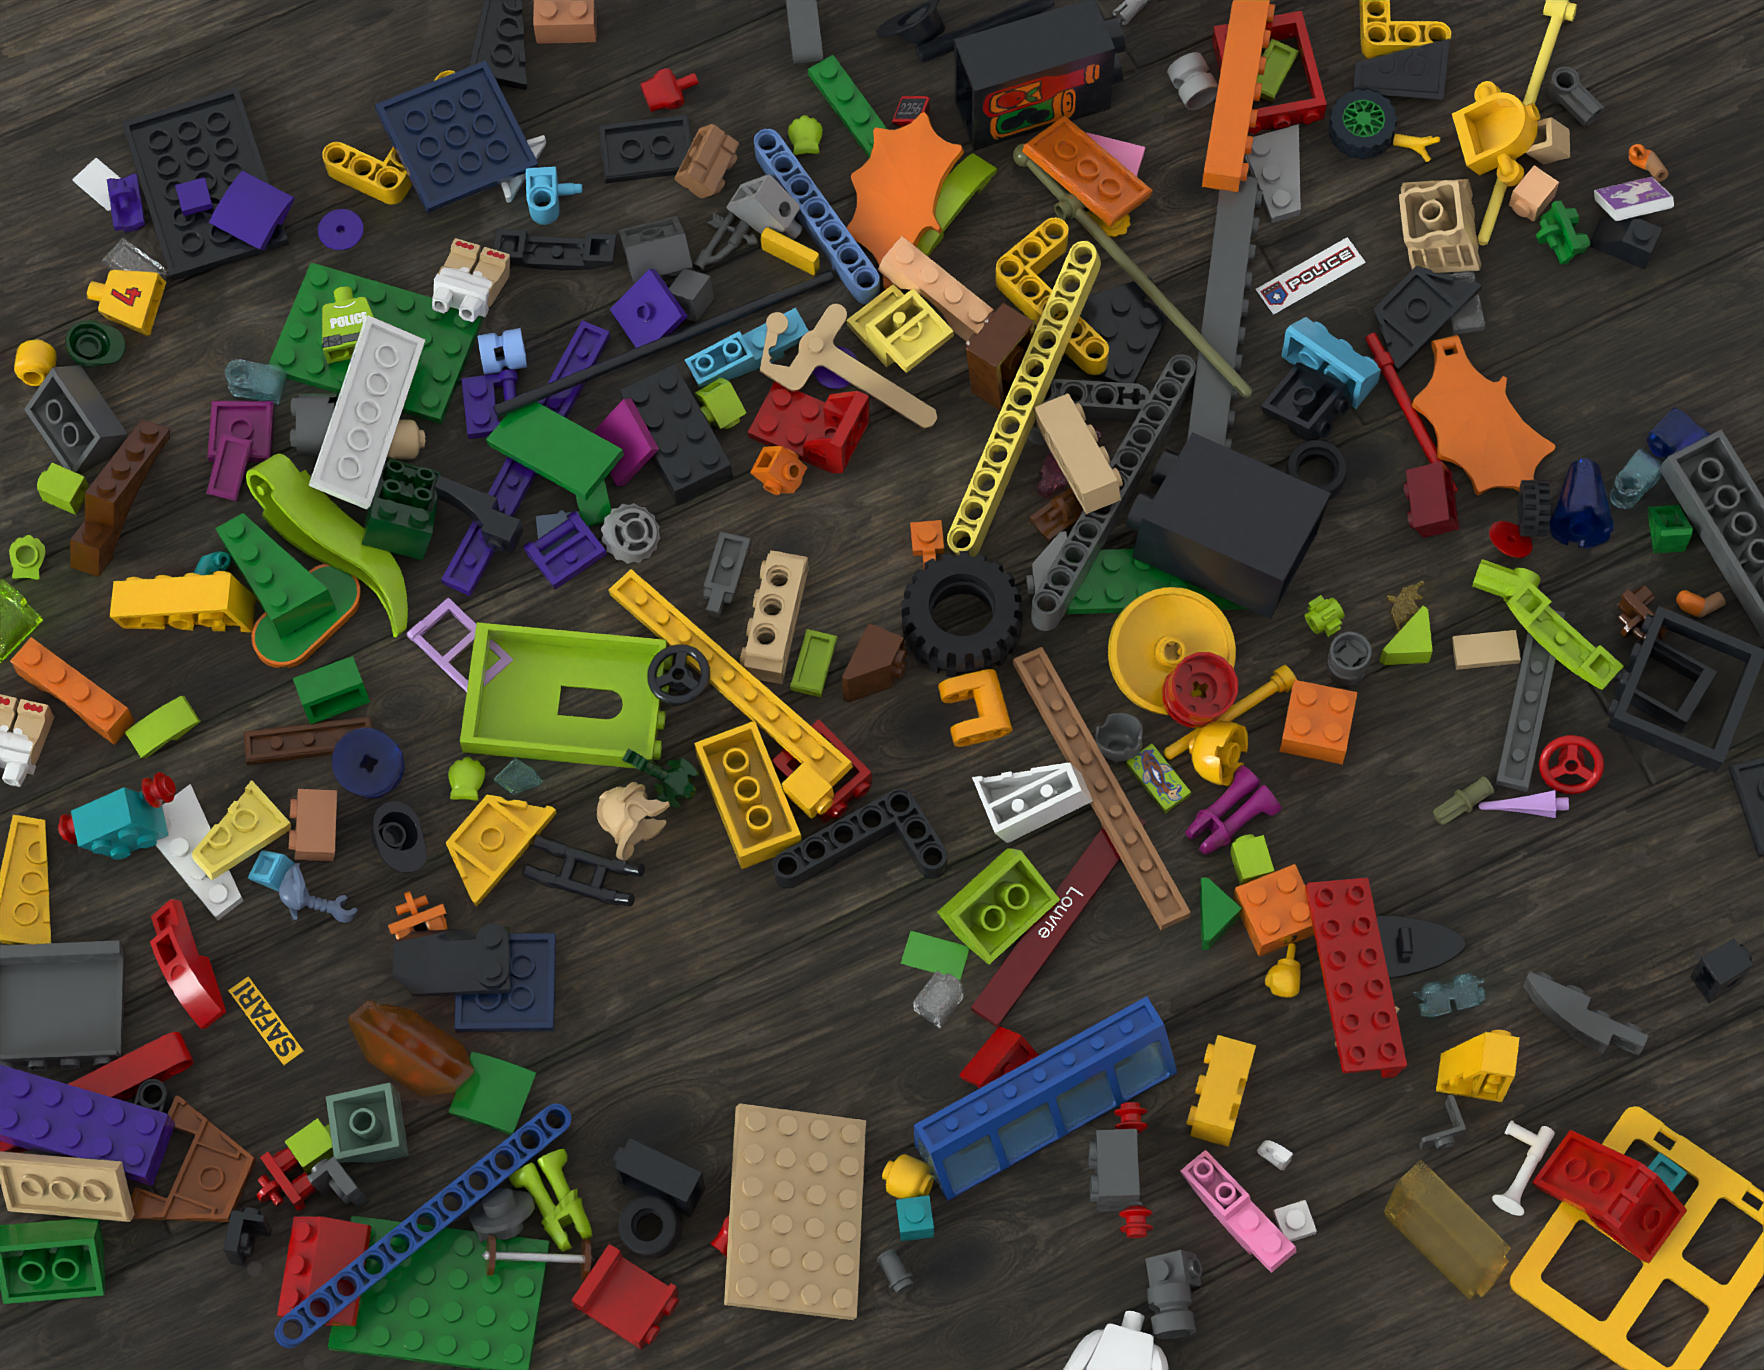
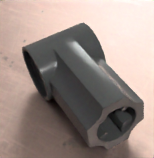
[1547,67,1605,127]

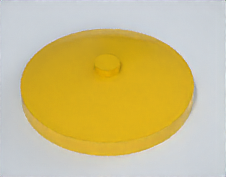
[1108,587,1236,716]

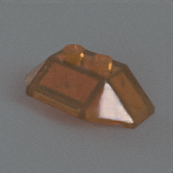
[348,1000,474,1096]

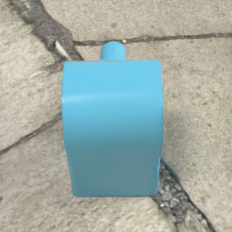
[526,167,582,225]

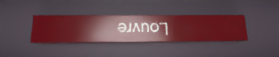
[971,816,1146,1028]

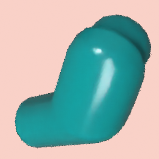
[194,551,231,575]

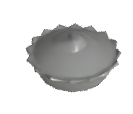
[601,503,661,564]

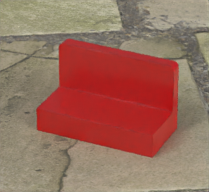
[959,1027,1039,1089]

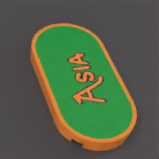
[251,564,361,668]

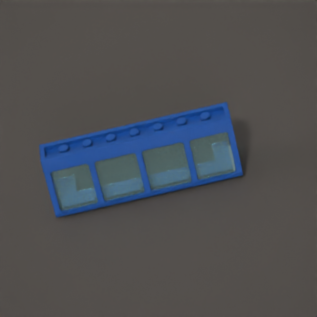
[914,996,1177,1202]

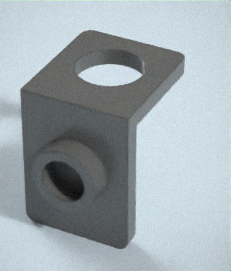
[1419,1094,1466,1150]

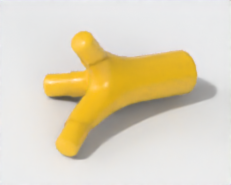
[1393,133,1440,162]

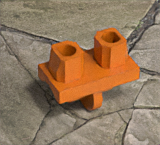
[388,891,447,939]

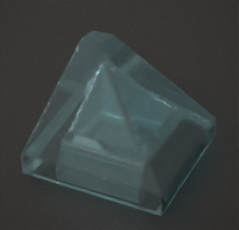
[494,757,543,795]

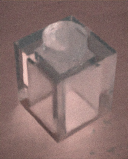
[913,971,963,1028]

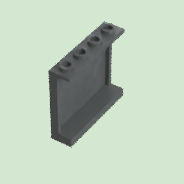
[0,940,126,1071]

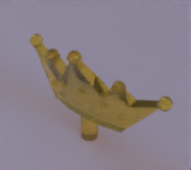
[1386,581,1424,632]

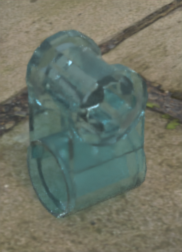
[225,359,288,404]
[1610,448,1663,509]

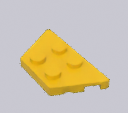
[446,794,557,907]

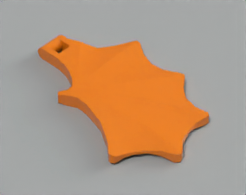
[846,112,964,289]
[1412,335,1555,496]

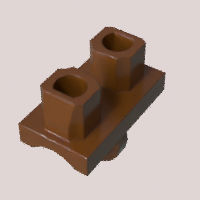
[1029,488,1083,543]
[1617,586,1669,641]

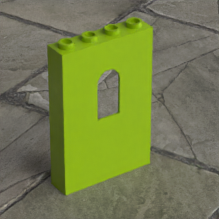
[460,622,673,769]

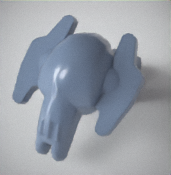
[279,863,358,923]

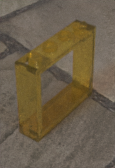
[1383,1159,1511,1300]

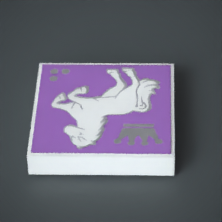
[1594,177,1674,221]

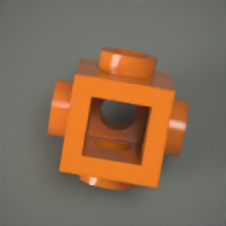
[750,446,807,495]

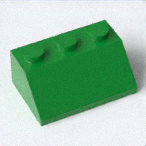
[0,1218,105,1304]

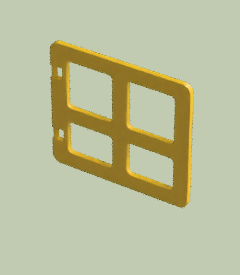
[1510,1106,1764,1370]

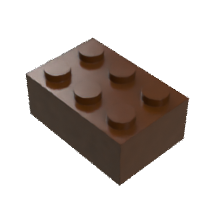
[965,303,1037,411]

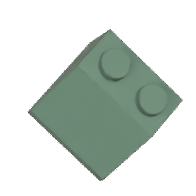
[326,1083,409,1163]

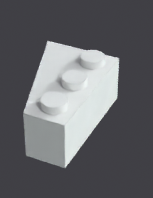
[972,762,1093,843]

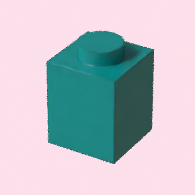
[896,1195,934,1242]

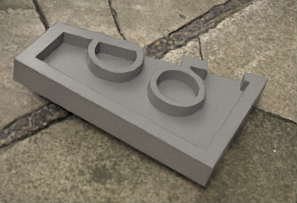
[1244,124,1301,223]

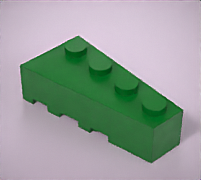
[215,513,336,638]

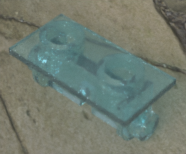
[1413,973,1486,1018]

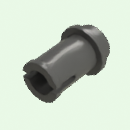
[876,1249,914,1294]

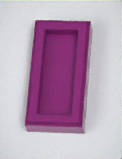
[206,433,254,502]

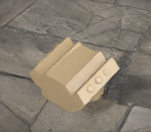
[1399,179,1482,273]

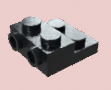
[1261,362,1352,441]

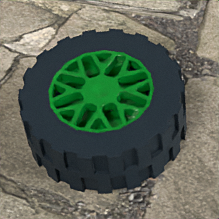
[1328,89,1397,160]

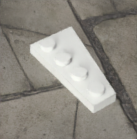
[156,784,243,921]

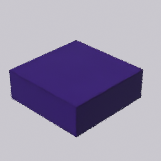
[175,177,213,216]

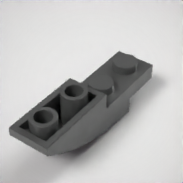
[1523,971,1649,1056]

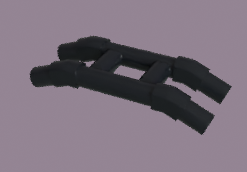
[521,834,645,907]

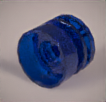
[332,727,405,799]

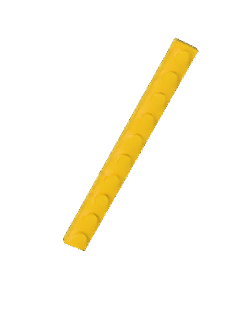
[609,569,853,787]

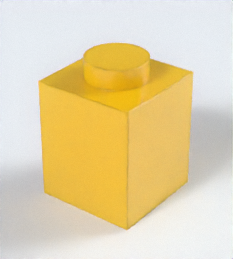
[782,761,834,819]

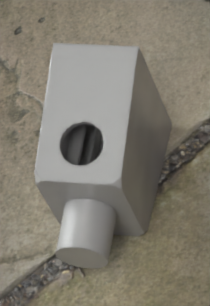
[726,174,803,240]

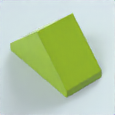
[1379,606,1433,665]

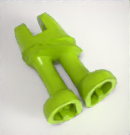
[508,1149,593,1252]

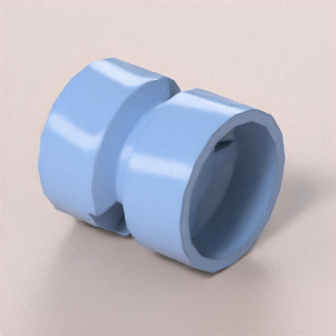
[478,328,528,375]

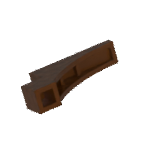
[70,419,170,577]

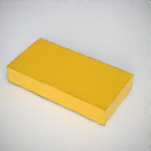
[761,227,820,276]

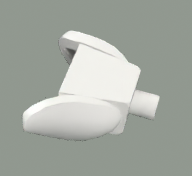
[1063,1311,1169,1370]

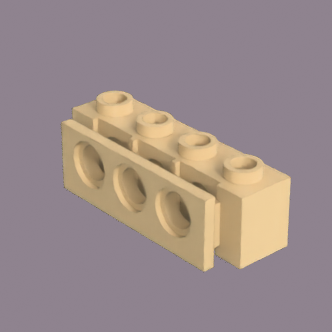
[740,550,809,684]

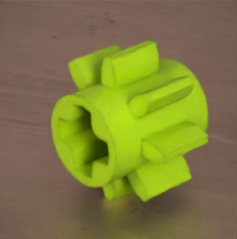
[1305,595,1345,637]

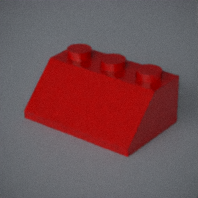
[277,1217,372,1326]

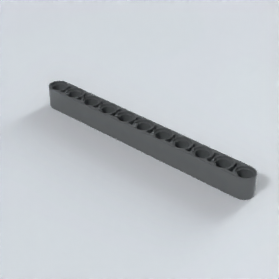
[1031,354,1196,631]

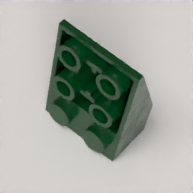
[362,458,441,560]

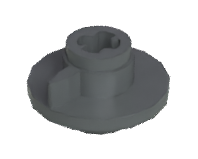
[469,1188,535,1242]

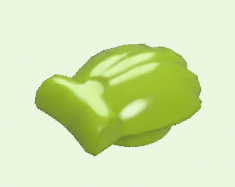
[788,115,823,155]
[9,535,45,580]
[448,757,485,801]

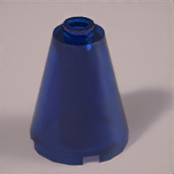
[1550,458,1614,548]

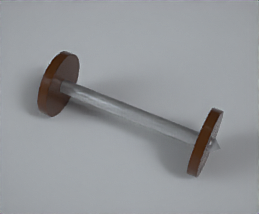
[482,1235,595,1280]

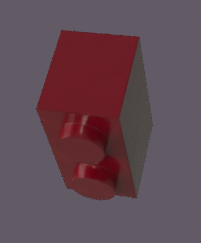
[1404,461,1460,538]

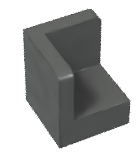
[669,269,714,322]

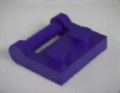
[461,369,518,439]
[523,511,607,590]

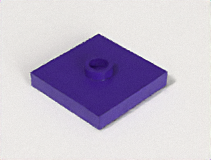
[610,269,688,348]

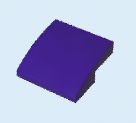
[208,171,295,251]

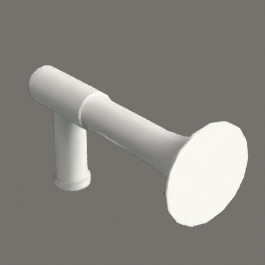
[1492,1120,1555,1216]

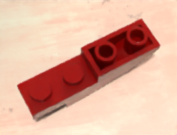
[150,899,226,1029]

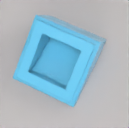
[248,850,296,891]

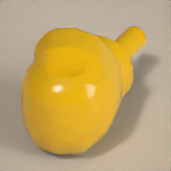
[1265,943,1301,997]

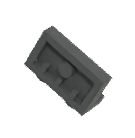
[307,1157,369,1209]

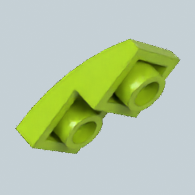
[125,696,201,758]

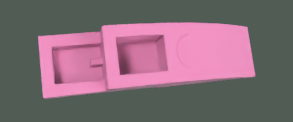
[1180,1150,1297,1273]

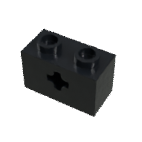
[1690,938,1753,1003]

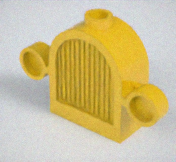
[1452,81,1540,186]

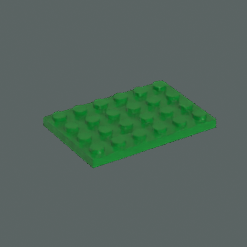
[267,263,484,424]
[328,1216,551,1370]

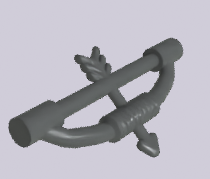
[692,181,758,271]

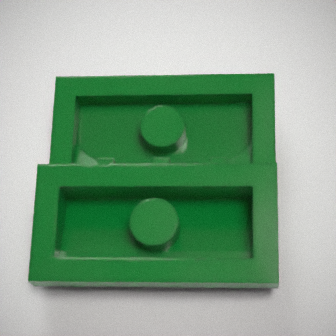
[448,1052,536,1136]

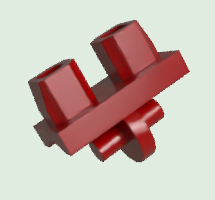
[257,1148,316,1212]

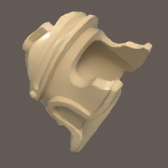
[597,782,670,861]

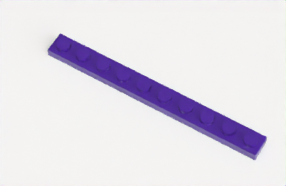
[441,320,610,596]

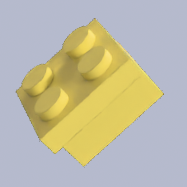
[847,284,954,373]

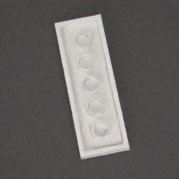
[309,315,425,509]

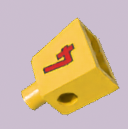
[87,270,166,337]

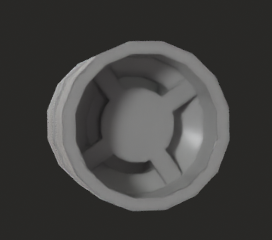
[1167,52,1218,110]

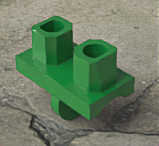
[1536,201,1590,265]

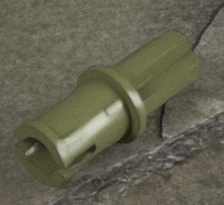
[1433,776,1494,825]

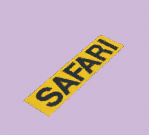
[228,976,303,1066]

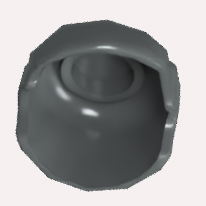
[1095,712,1143,763]

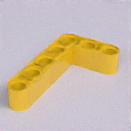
[1359,0,1451,58]
[322,70,455,205]
[995,217,1109,375]

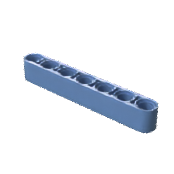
[754,129,880,304]

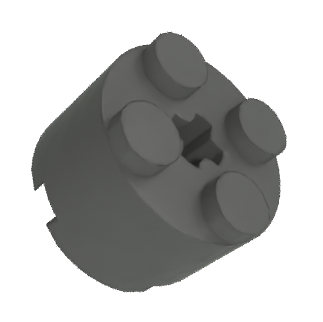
[290,394,339,456]

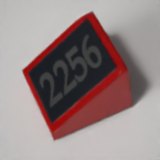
[892,96,930,127]

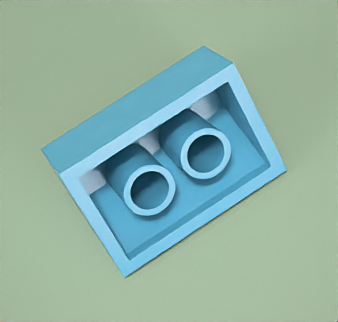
[1281,317,1381,409]

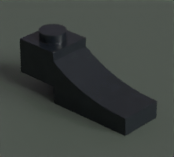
[434,476,523,554]

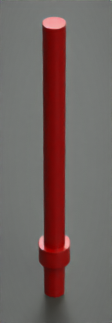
[1365,333,1458,494]

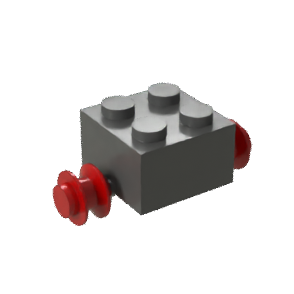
[1088,1102,1153,1238]

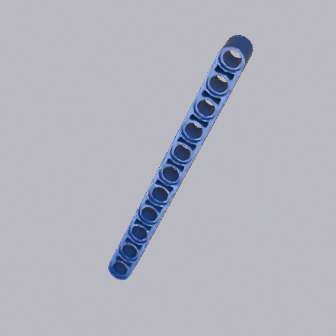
[274,1104,571,1348]

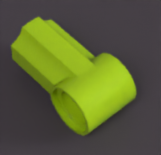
[1472,559,1541,603]

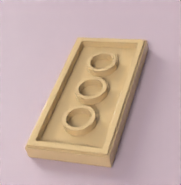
[0,1151,135,1222]

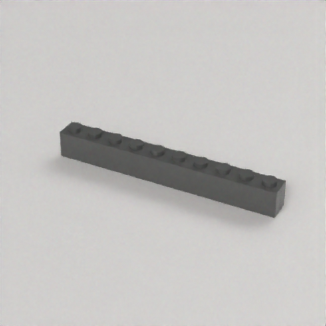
[1187,176,1263,449]

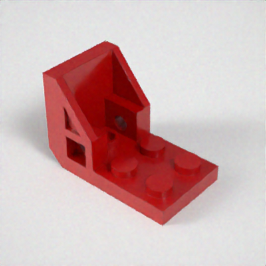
[748,382,870,473]
[1532,1130,1687,1264]

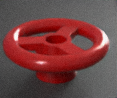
[1539,735,1604,794]

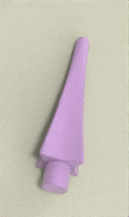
[1478,790,1569,818]

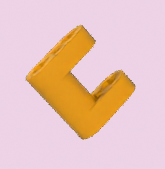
[938,669,1013,747]

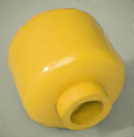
[14,339,57,386]
[882,1154,934,1199]

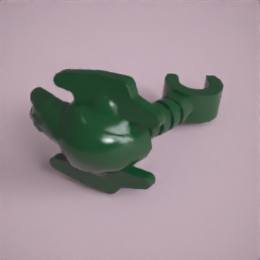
[622,748,699,808]

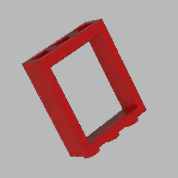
[1212,11,1327,135]

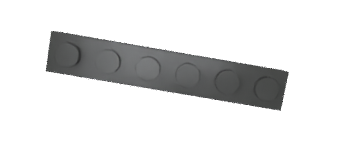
[1495,610,1565,792]

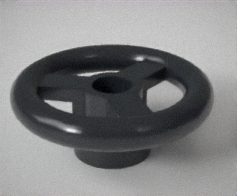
[647,644,710,705]

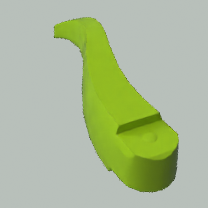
[246,453,408,638]

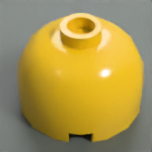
[1189,720,1248,786]

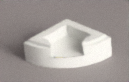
[1257,1140,1293,1171]

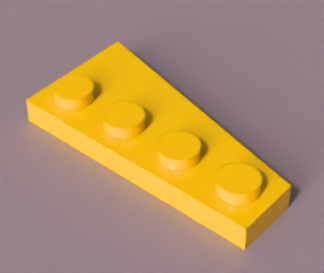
[0,815,51,945]

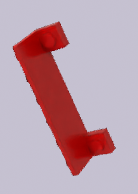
[1305,878,1407,1078]

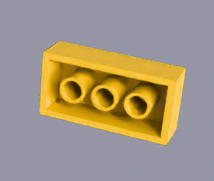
[694,721,801,869]

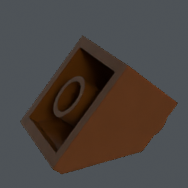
[842,623,907,702]

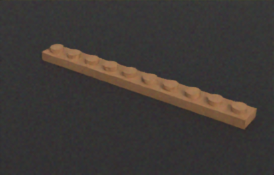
[1013,647,1191,930]

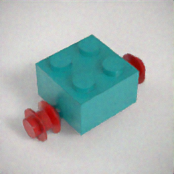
[58,772,176,860]

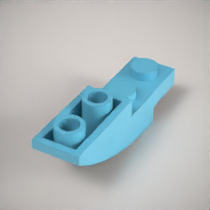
[685,308,809,387]

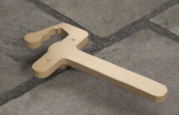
[760,304,937,429]

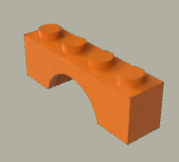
[10,637,135,745]

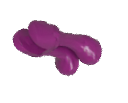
[1185,765,1282,855]

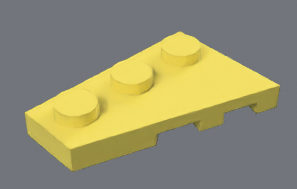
[192,780,291,880]

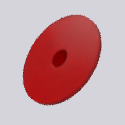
[1489,521,1533,558]

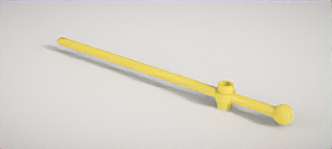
[1478,0,1577,246]

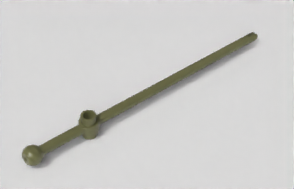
[1013,143,1252,398]

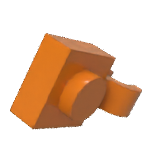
[910,520,944,569]

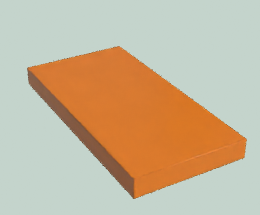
[1022,115,1153,227]

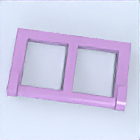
[407,598,513,693]

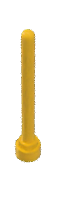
[1163,664,1297,760]

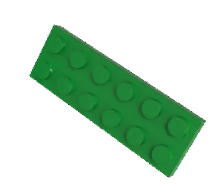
[1067,549,1247,614]

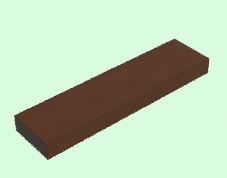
[243,716,375,765]

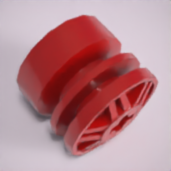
[1162,652,1238,728]

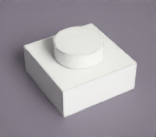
[1273,1200,1317,1242]

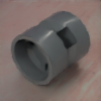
[1326,632,1372,686]
[1147,1282,1197,1339]

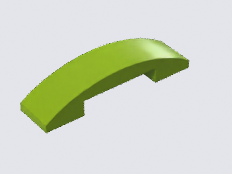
[916,153,997,256]
[1506,580,1624,690]

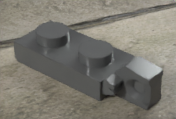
[703,531,751,620]

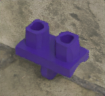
[106,173,146,233]

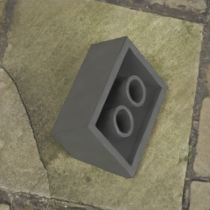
[24,365,128,475]

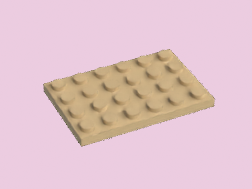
[724,1104,866,1320]

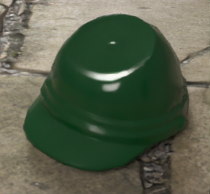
[65,319,125,367]

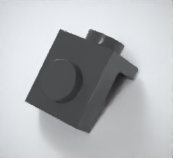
[1146,1250,1202,1288]

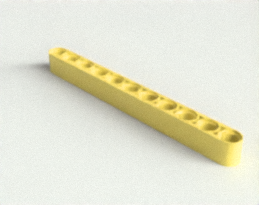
[947,241,1101,557]

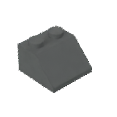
[618,216,693,282]

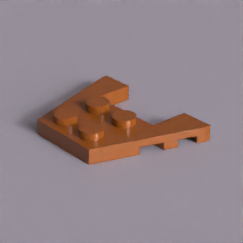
[131,1096,256,1222]

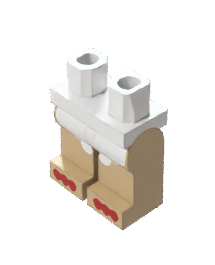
[432,238,510,322]
[0,694,54,787]

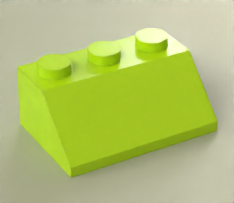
[937,848,1060,964]

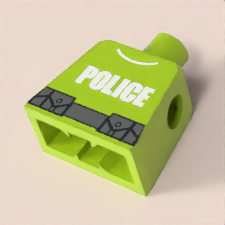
[322,287,374,363]

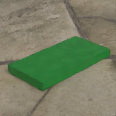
[486,402,624,501]

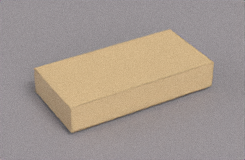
[1451,630,1521,670]

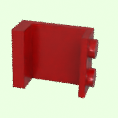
[572,1244,679,1350]

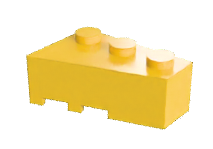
[1436,1030,1520,1102]
[1186,1035,1256,1147]

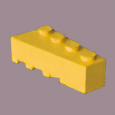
[110,571,256,632]

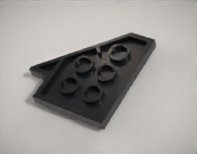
[1034,277,1168,384]

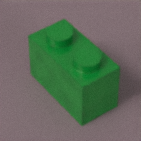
[293,656,370,725]

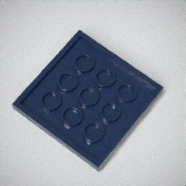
[375,60,538,213]

